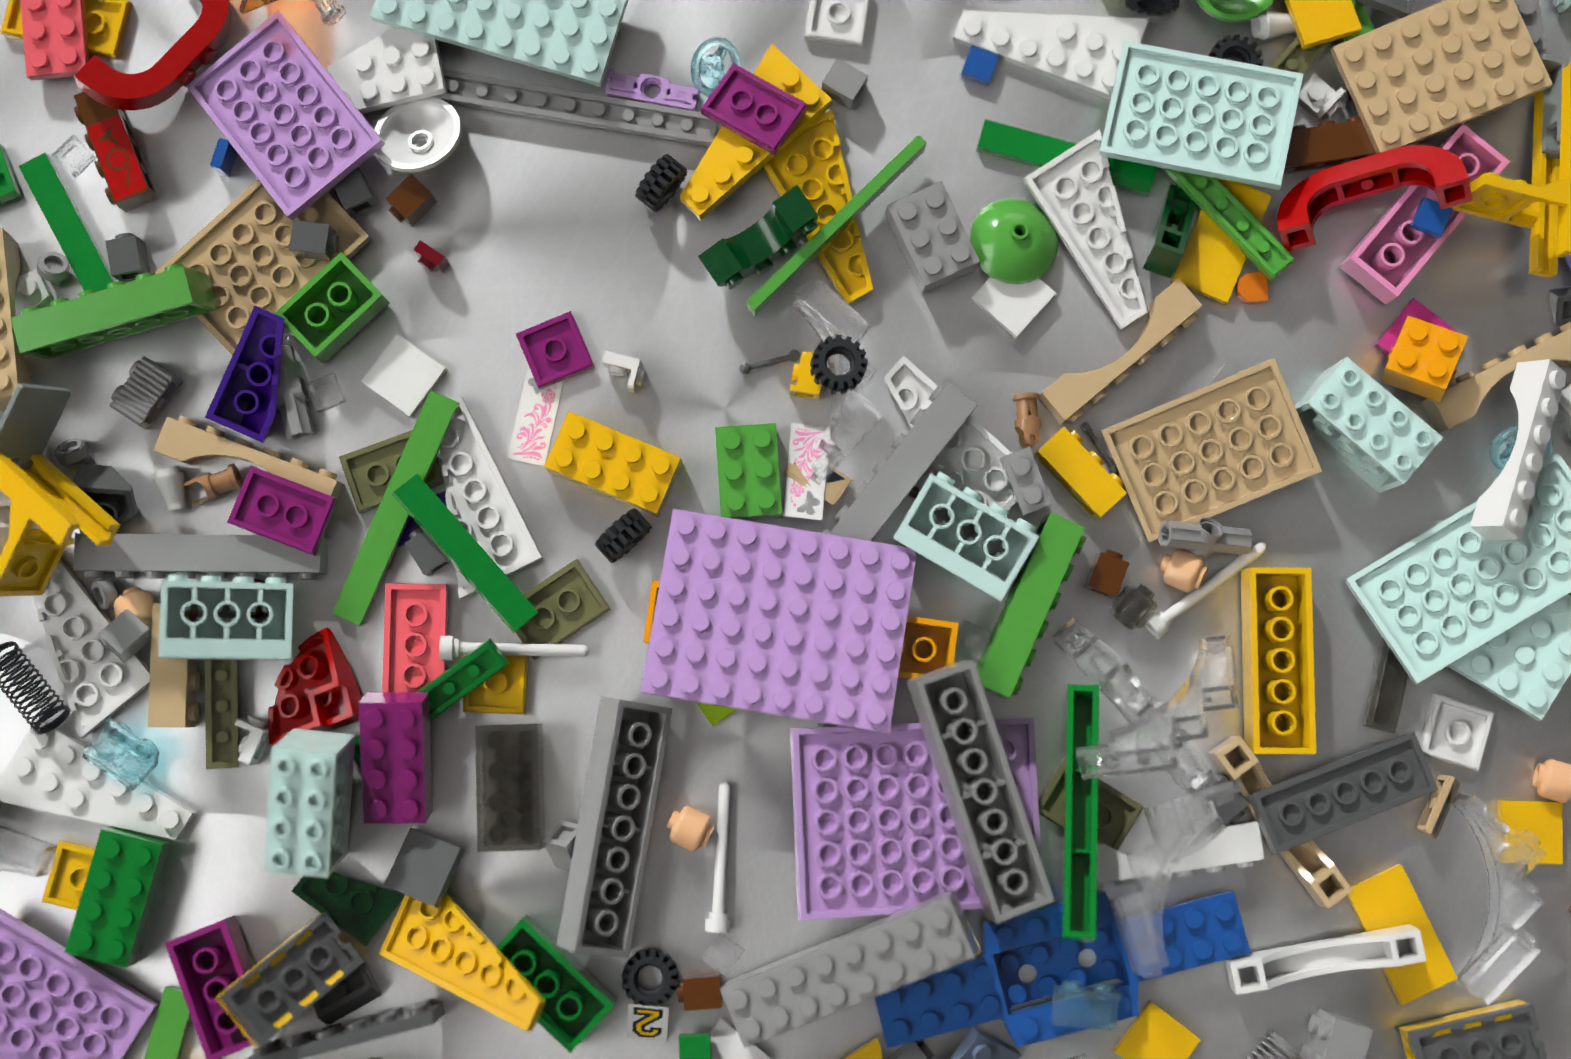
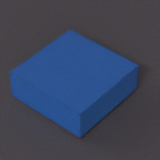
[960,46,999,86]
[210,138,237,177]
[1410,197,1453,239]

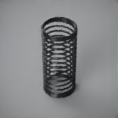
[0,641,70,735]

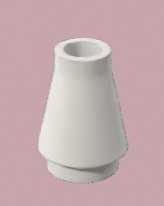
[1251,10,1296,40]
[153,465,186,512]

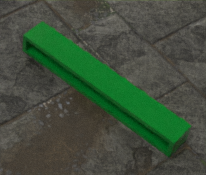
[1062,684,1099,943]

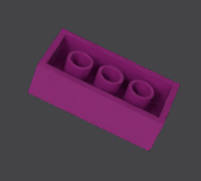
[358,692,433,823]
[165,915,253,1059]

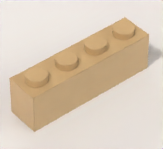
[148,603,202,727]

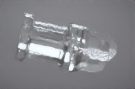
[309,0,346,25]

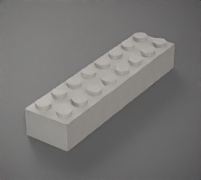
[906,660,1054,923]
[556,696,672,957]
[720,889,979,1048]

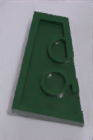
[291,873,405,947]

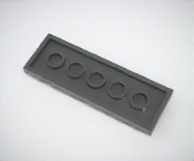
[1248,732,1439,855]
[247,999,446,1059]

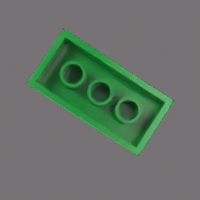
[64,826,172,968]
[496,915,617,1053]

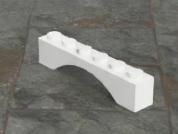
[1470,359,1567,540]
[1097,820,1265,889]
[1225,924,1426,995]

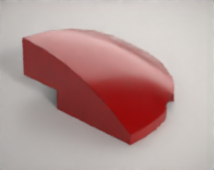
[267,627,362,746]

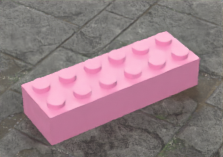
[1339,124,1510,305]

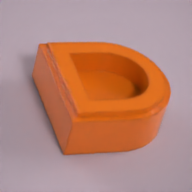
[1235,272,1269,304]

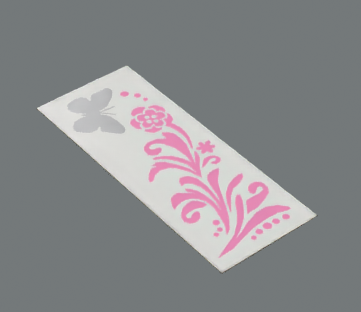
[507,365,564,466]
[783,423,830,520]

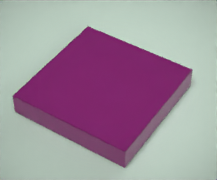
[516,311,595,390]

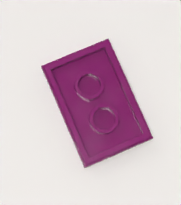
[700,63,809,156]
[227,465,339,556]

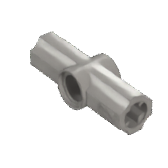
[277,345,314,440]
[1158,517,1252,558]

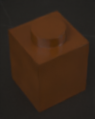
[385,174,437,227]
[1083,549,1129,599]
[677,972,723,1011]

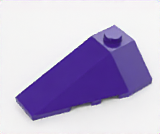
[205,305,285,443]

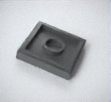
[384,827,465,909]

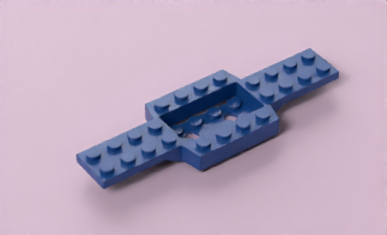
[874,890,1251,1048]

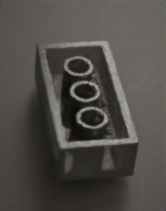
[475,723,545,852]

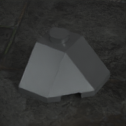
[72,464,137,533]

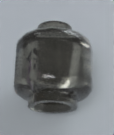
[1112,583,1158,630]

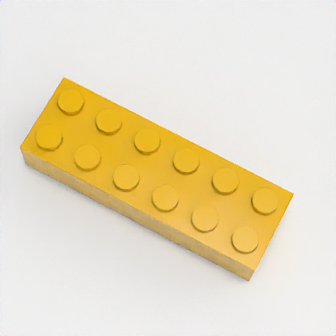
[1240,567,1316,754]

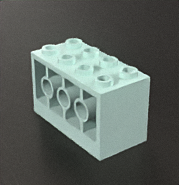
[1295,357,1443,493]
[893,471,1039,601]
[158,575,293,660]
[264,729,355,878]

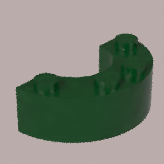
[698,185,818,289]

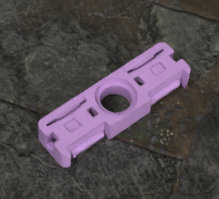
[605,68,699,111]

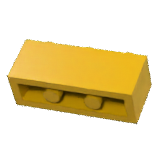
[1034,427,1127,521]

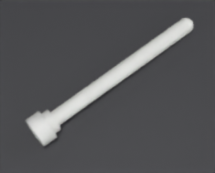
[1143,542,1267,639]
[439,635,589,660]
[705,782,731,933]

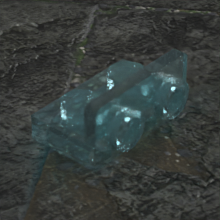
[82,718,159,791]
[1051,980,1122,1030]

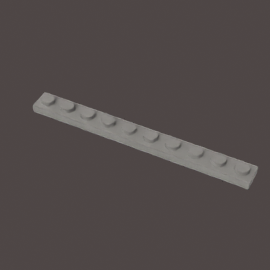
[433,69,718,147]

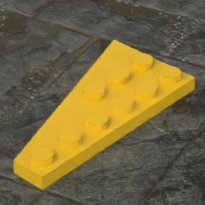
[680,44,833,221]
[762,109,873,306]
[378,892,546,1032]

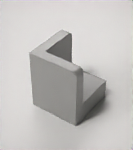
[822,58,868,110]
[98,609,151,663]
[543,820,578,871]

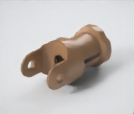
[1012,392,1042,448]
[183,463,243,505]

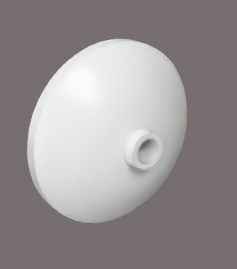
[374,97,462,172]

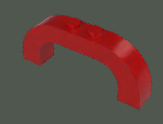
[74,0,231,110]
[1277,145,1473,252]

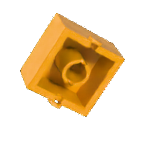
[1381,316,1468,403]

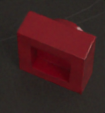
[413,240,450,273]

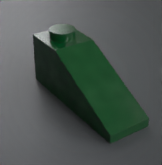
[1142,184,1196,279]

